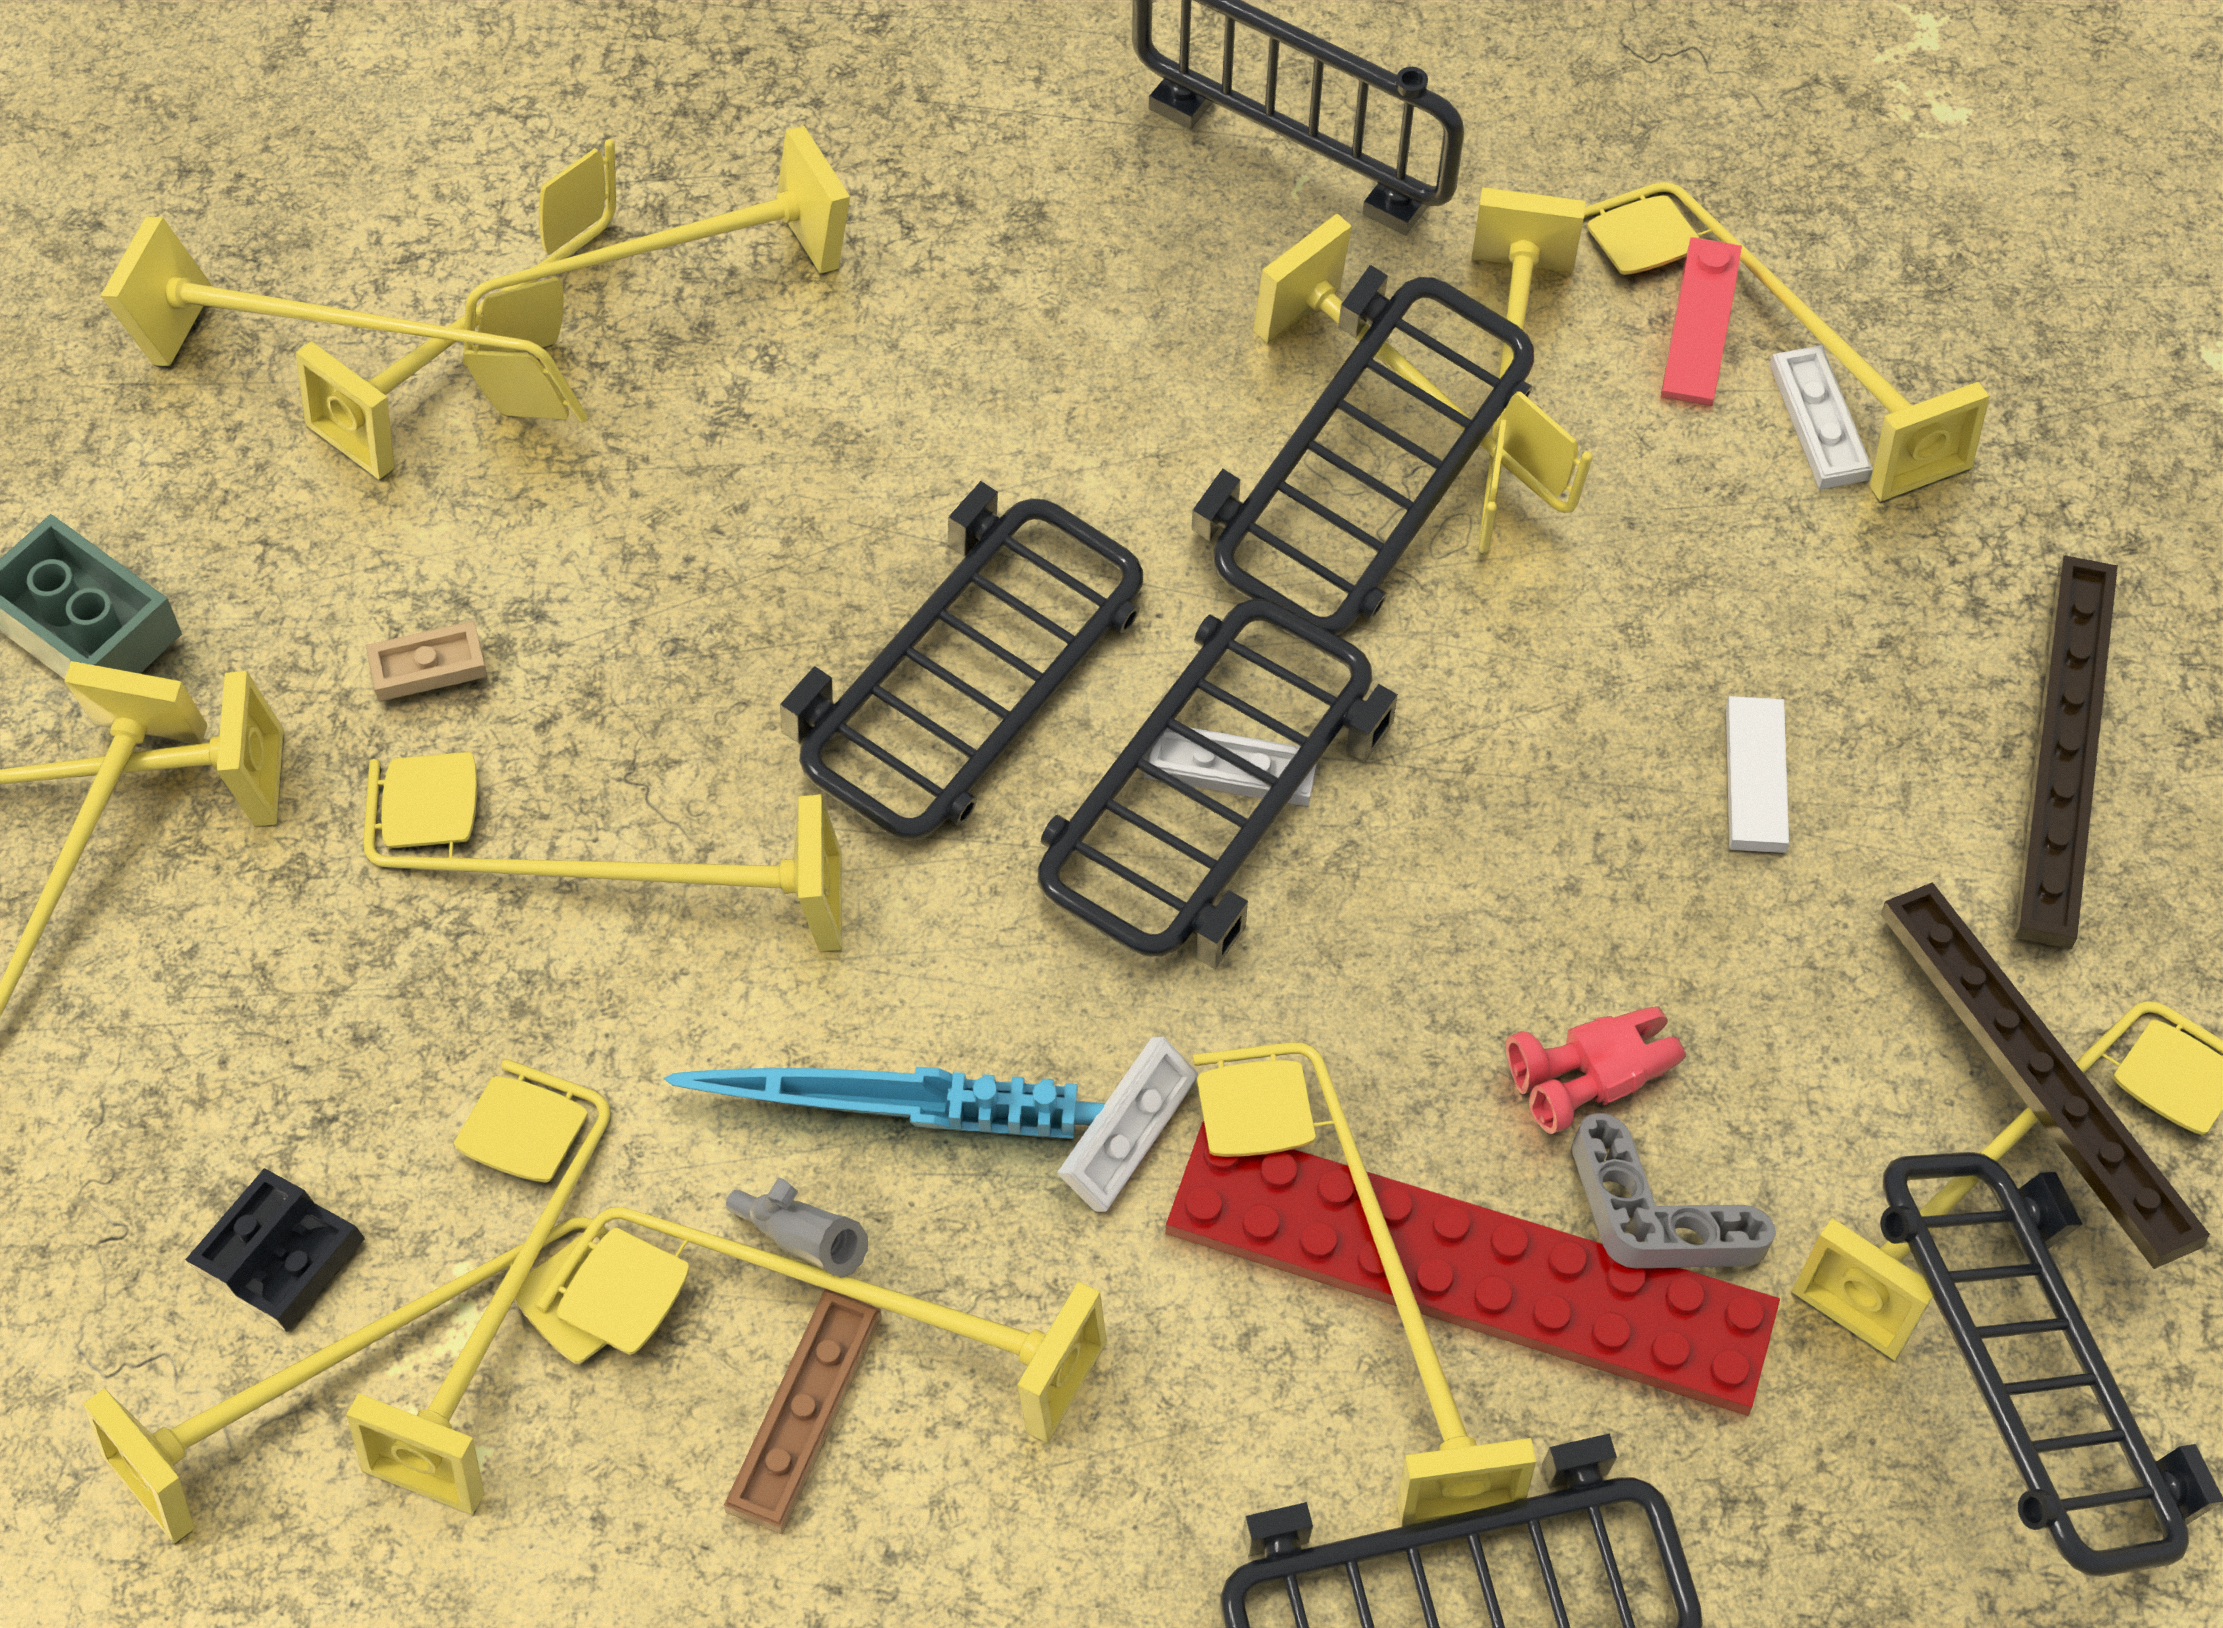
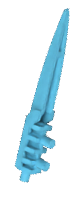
[663,1067,1105,1139]

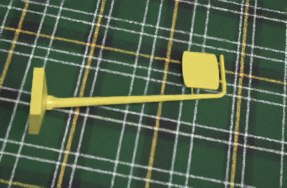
[1584,182,1990,502]
[101,216,588,423]
[0,661,208,1017]
[363,752,842,952]
[1791,1001,2223,1361]
[1193,1042,1536,1526]
[535,1207,1107,1443]
[83,1217,609,1544]

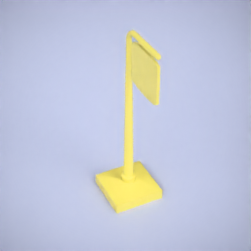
[463,126,850,367]
[296,139,616,480]
[1471,187,1586,554]
[1253,213,1593,513]
[0,671,284,827]
[346,1059,611,1515]

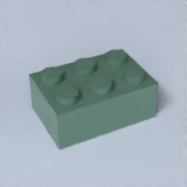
[0,514,182,679]

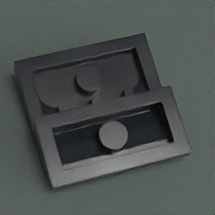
[185,1168,365,1332]

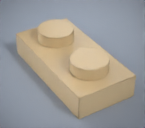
[365,620,488,702]

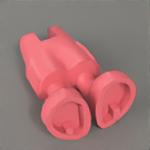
[1506,1006,1686,1134]

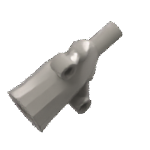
[726,1178,868,1278]

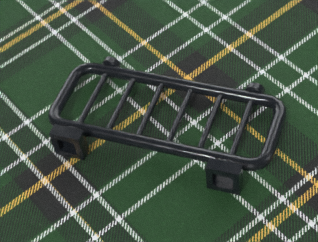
[1132,0,1464,236]
[1192,265,1534,635]
[780,481,1143,840]
[1037,599,1398,969]
[1880,1152,2223,1577]
[1220,1433,1703,1628]

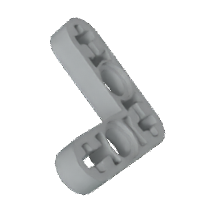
[1572,1113,1776,1268]

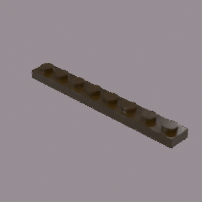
[2014,555,2118,949]
[1881,882,2210,1269]

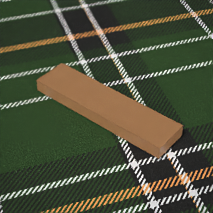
[724,1289,882,1535]

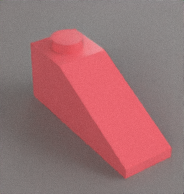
[1661,237,1742,406]

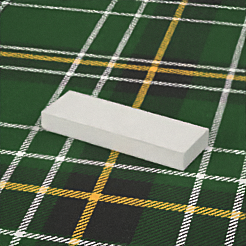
[1770,345,1873,490]
[1726,696,1789,853]
[1144,728,1318,807]
[1057,1037,1199,1212]

